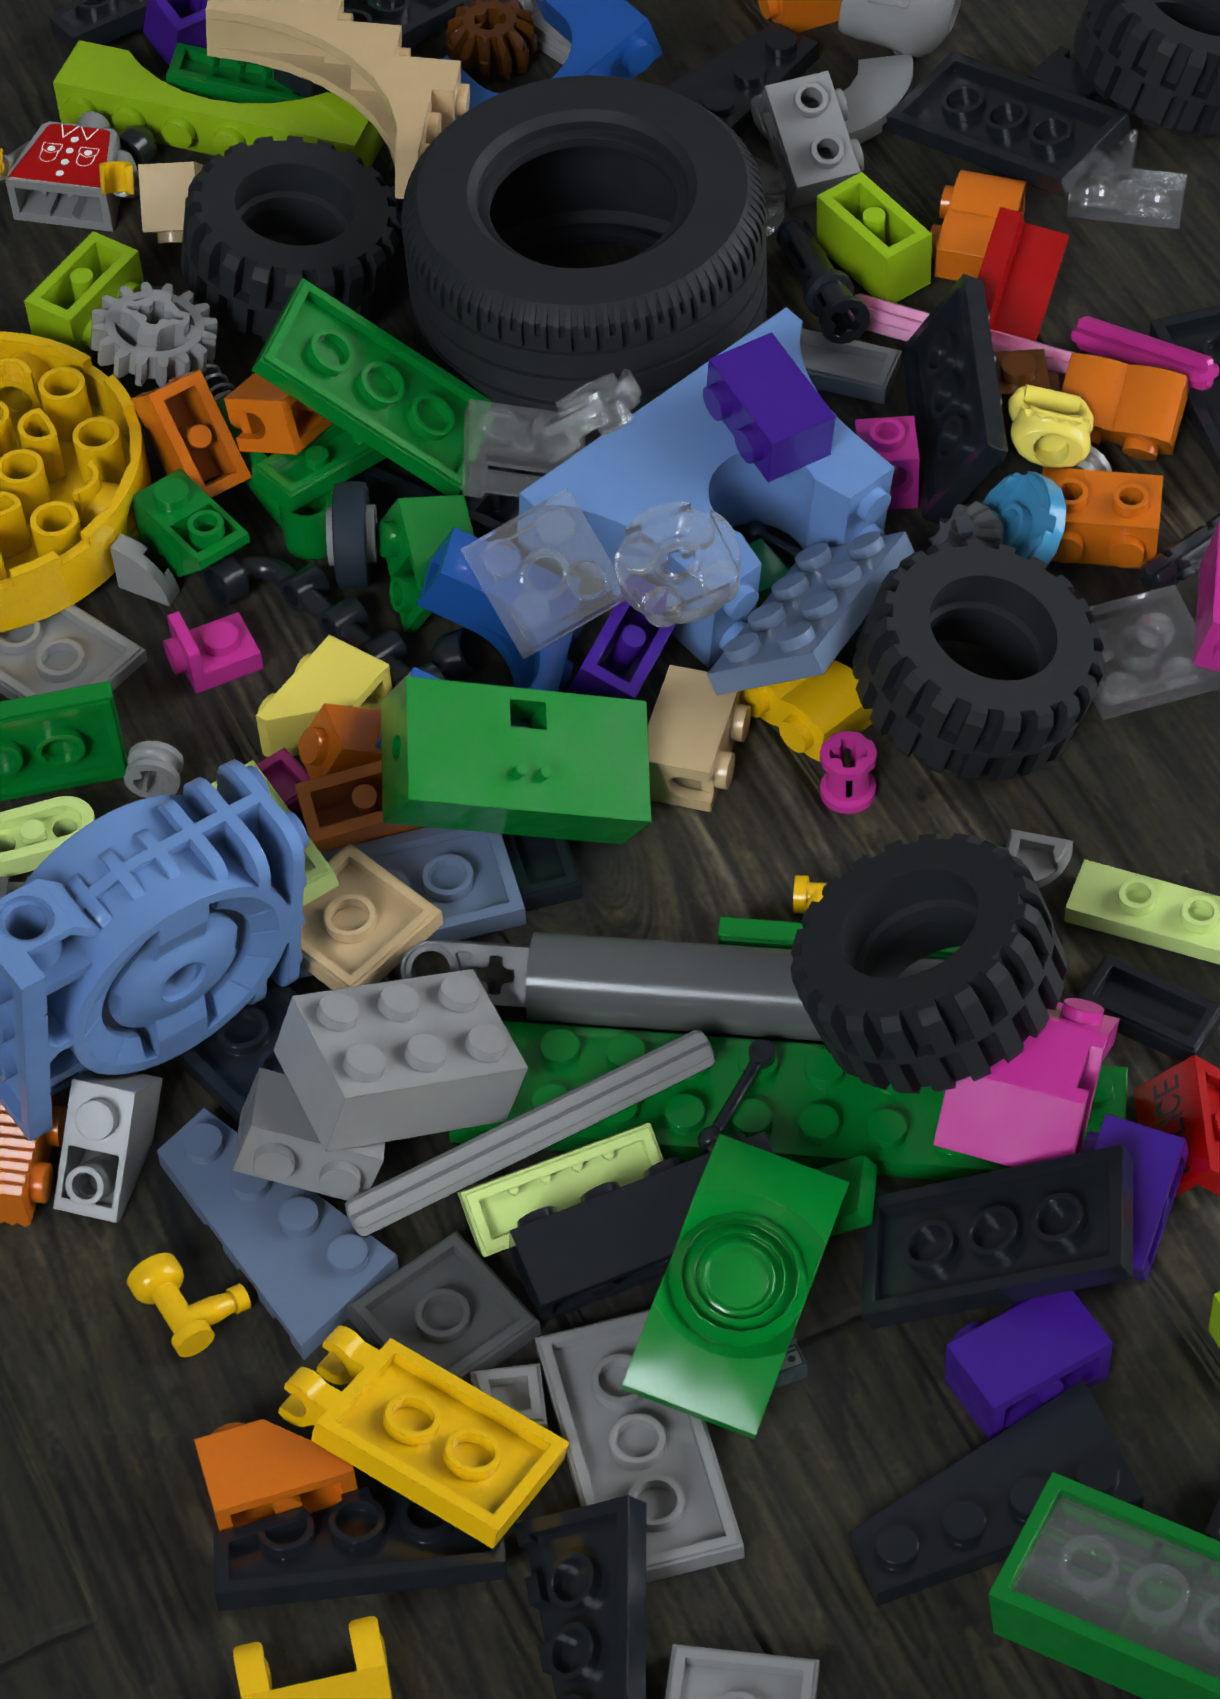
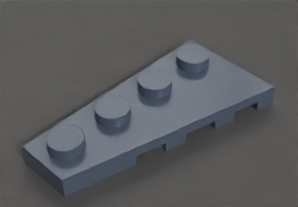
[157,1108,399,1360]

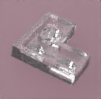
[1067,130,1187,229]

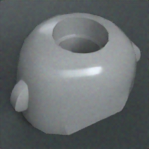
[838,0,961,58]

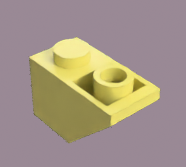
[255,635,392,757]

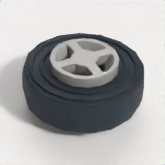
[326,481,378,589]

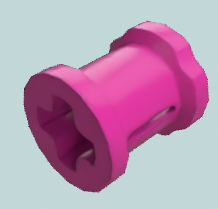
[820,731,877,814]

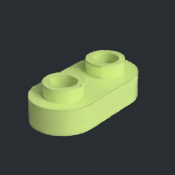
[0,796,95,877]

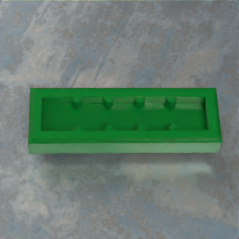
[166,43,332,103]

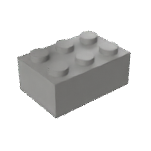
[273,969,528,1152]

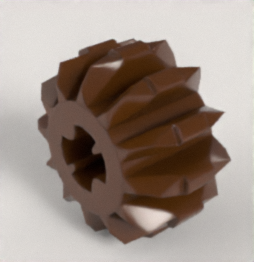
[446,0,537,84]

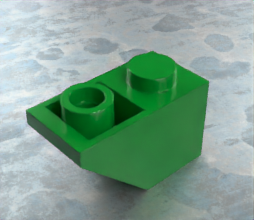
[132,469,250,578]
[376,495,474,634]

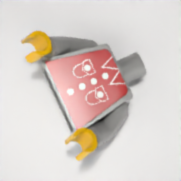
[0,111,140,232]

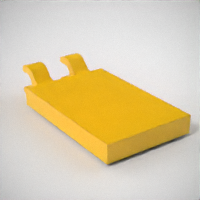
[278,1325,570,1549]

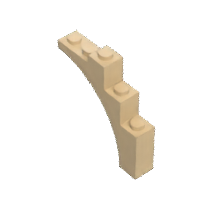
[205,0,470,199]

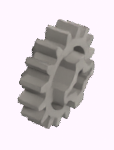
[90,282,218,387]

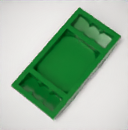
[622,1134,850,1439]

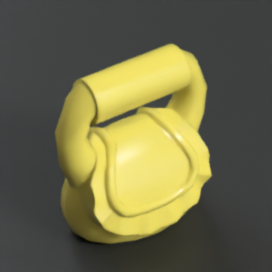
[1008,384,1094,469]

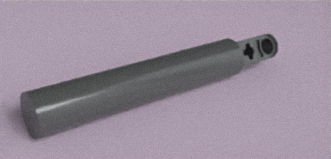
[400,932,944,1041]

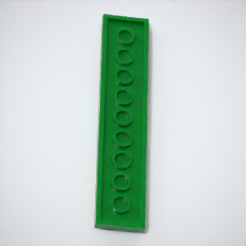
[449,1021,1128,1181]

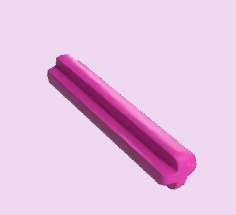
[1071,316,1219,391]

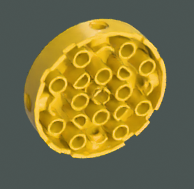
[0,331,152,633]

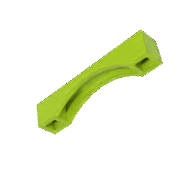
[53,40,384,168]

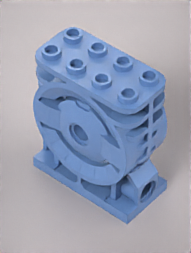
[0,759,309,1142]

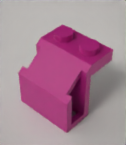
[933,998,1120,1167]

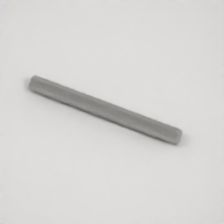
[345,1030,715,1236]

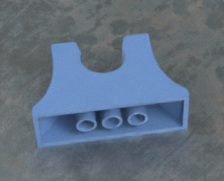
[517,307,894,668]

